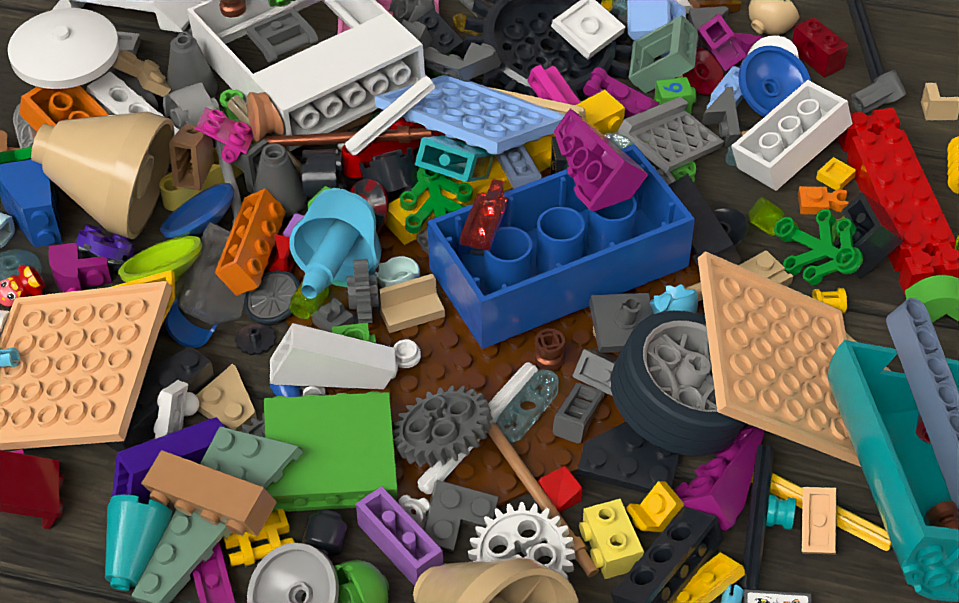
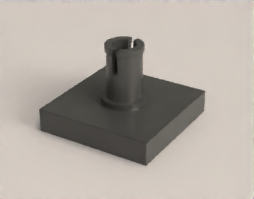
[589,293,653,353]

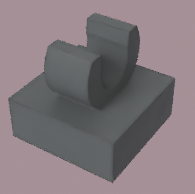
[312,297,354,333]

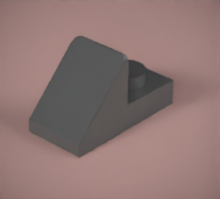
[701,87,740,147]
[232,139,268,194]

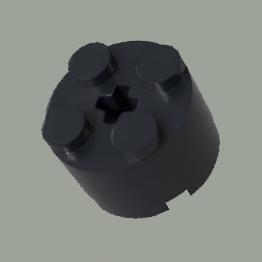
[359,147,418,198]
[302,149,347,206]

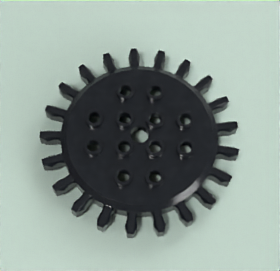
[463,0,633,102]

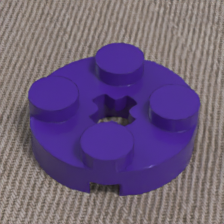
[76,224,135,261]

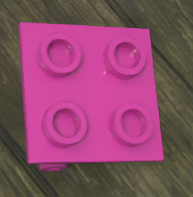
[195,107,253,163]

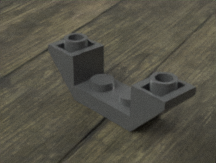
[401,20,501,82]

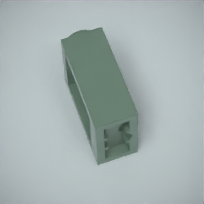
[629,15,698,93]

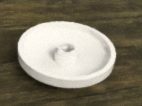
[8,8,119,89]

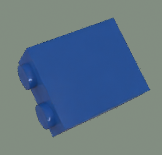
[0,159,63,248]

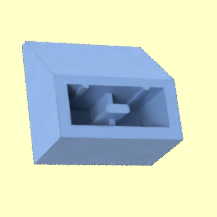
[627,0,686,57]

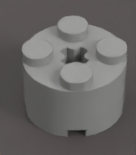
[163,82,220,129]

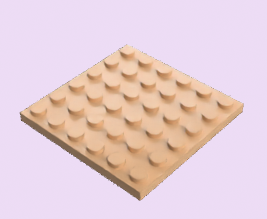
[698,251,861,467]
[0,281,172,450]

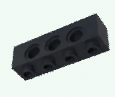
[611,506,723,603]

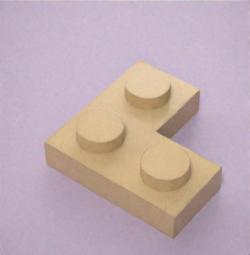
[113,50,171,97]

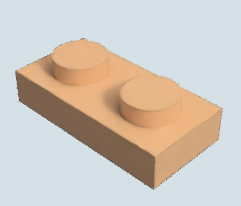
[802,487,837,555]

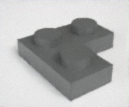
[424,480,498,552]

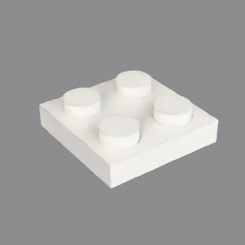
[551,0,625,59]

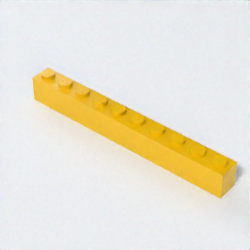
[385,90,625,245]

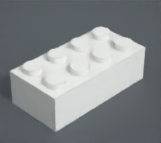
[731,80,852,191]

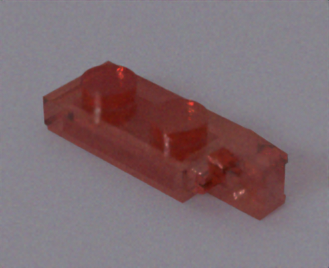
[460,179,507,250]

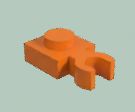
[798,187,849,214]

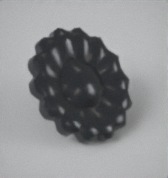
[235,323,276,355]

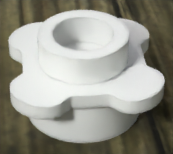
[399,495,430,529]

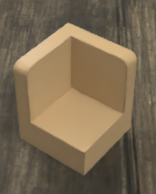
[921,83,959,120]

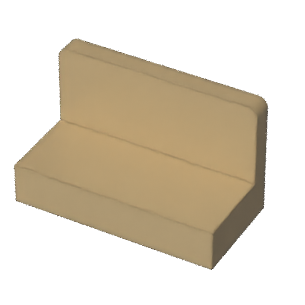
[378,274,445,333]

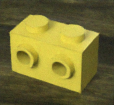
[579,499,644,579]

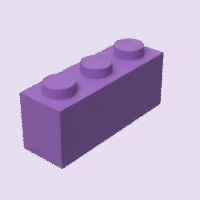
[356,486,443,586]

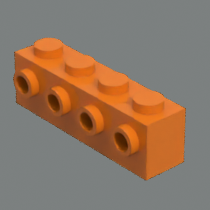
[214,188,286,296]

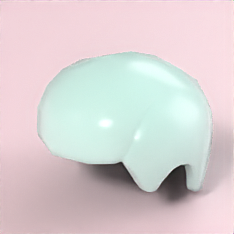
[374,256,420,288]

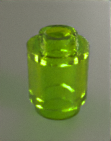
[289,281,329,319]

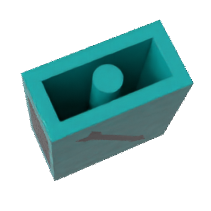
[415,135,495,182]

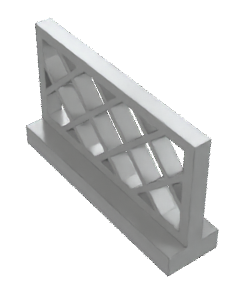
[613,97,725,173]

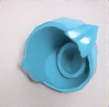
[650,284,698,314]

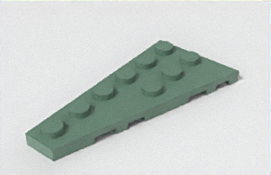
[131,427,303,603]

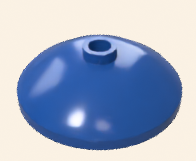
[738,45,811,117]
[160,183,235,239]

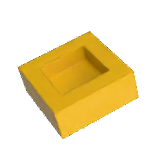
[816,157,856,190]

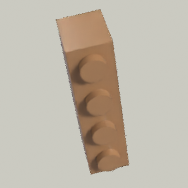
[141,450,277,537]

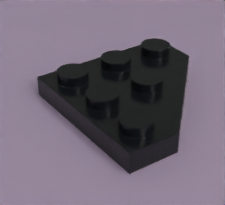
[576,422,679,494]

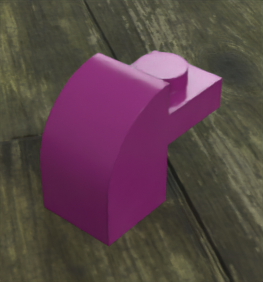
[697,14,747,71]
[49,243,112,292]

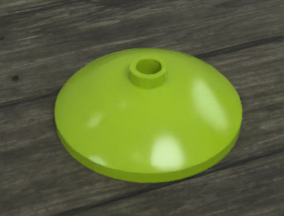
[118,236,203,282]

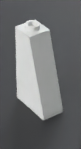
[270,323,398,389]

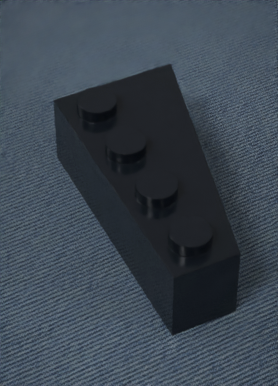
[105,346,215,452]

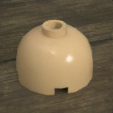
[748,0,800,36]

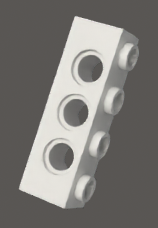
[86,72,180,164]

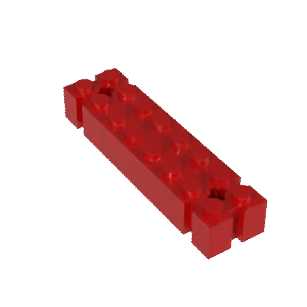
[837,108,959,297]

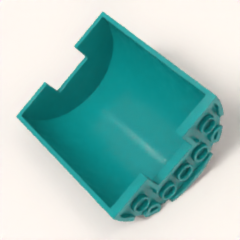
[828,340,959,602]

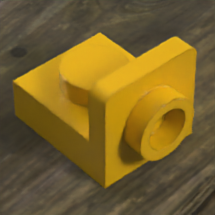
[626,481,684,532]

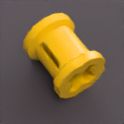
[812,288,847,314]

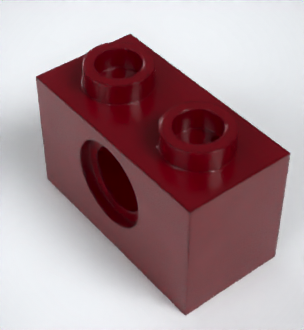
[792,17,849,78]

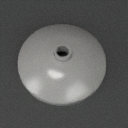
[247,543,339,603]

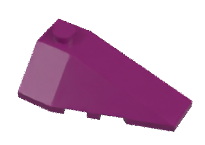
[553,108,648,212]
[674,426,764,531]

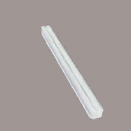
[417,362,538,495]

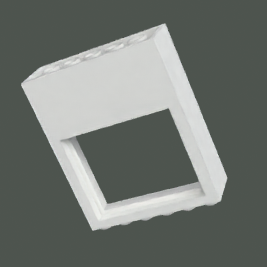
[187,0,425,151]

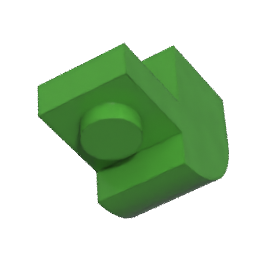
[905,275,959,322]

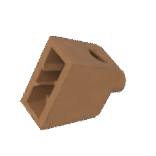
[169,125,214,190]

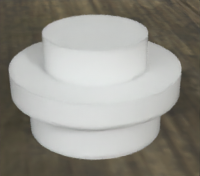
[393,339,421,368]

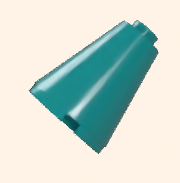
[105,495,173,591]

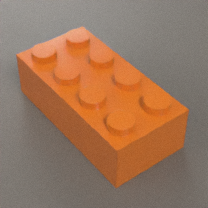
[19,85,109,132]

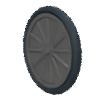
[244,270,302,324]

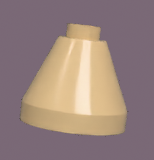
[31,112,174,239]
[413,558,578,603]

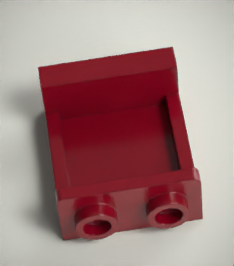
[0,450,63,529]

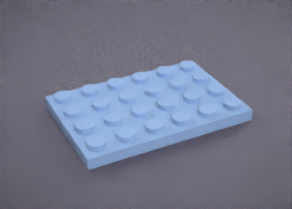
[375,75,565,154]

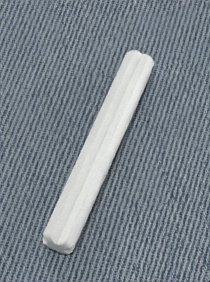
[345,76,435,156]

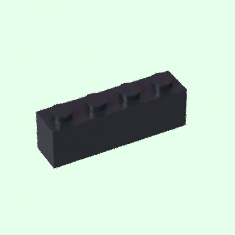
[668,174,741,268]

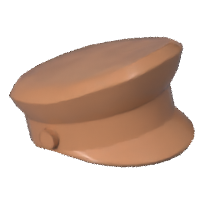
[247,92,284,142]

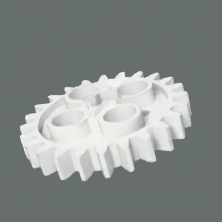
[468,502,575,580]

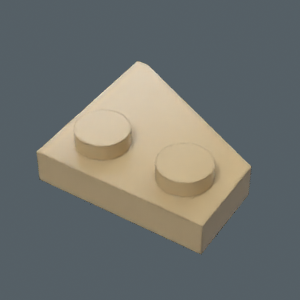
[196,364,257,432]

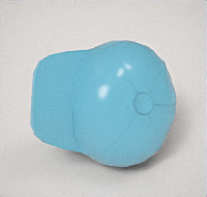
[290,188,382,299]

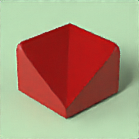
[268,234,295,272]
[538,466,582,513]

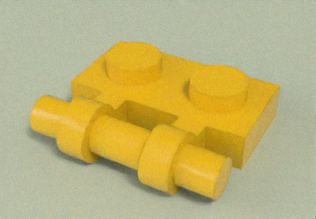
[223,509,294,567]

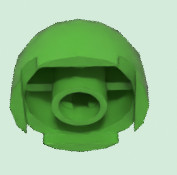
[334,560,389,603]

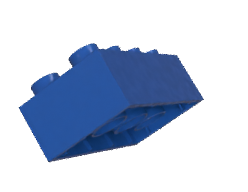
[427,144,695,349]

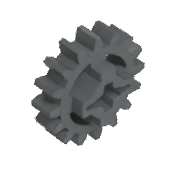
[347,259,379,324]

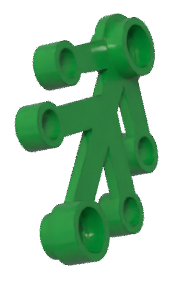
[400,167,473,234]
[774,209,863,285]

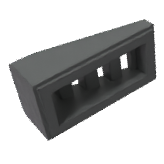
[552,383,605,443]

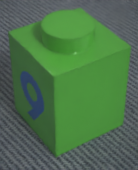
[654,77,696,114]

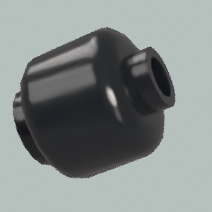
[302,510,348,558]

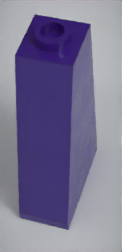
[112,417,229,505]

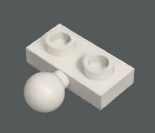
[154,380,199,439]

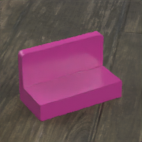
[527,64,580,105]

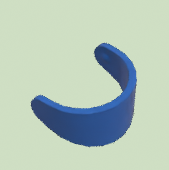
[165,298,219,348]

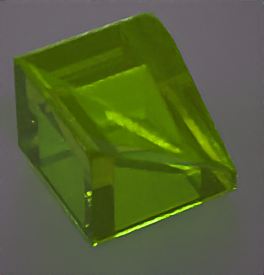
[749,197,784,236]

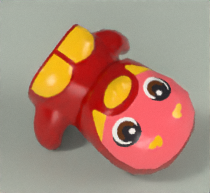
[0,265,46,308]

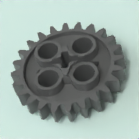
[392,386,493,467]

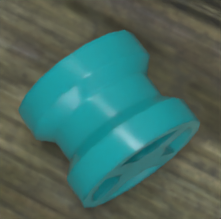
[766,494,796,530]

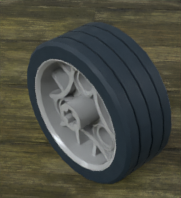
[611,310,746,456]

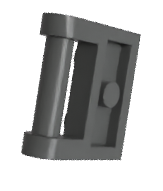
[246,8,318,63]

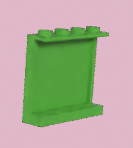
[264,391,397,512]

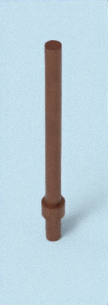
[266,126,432,147]

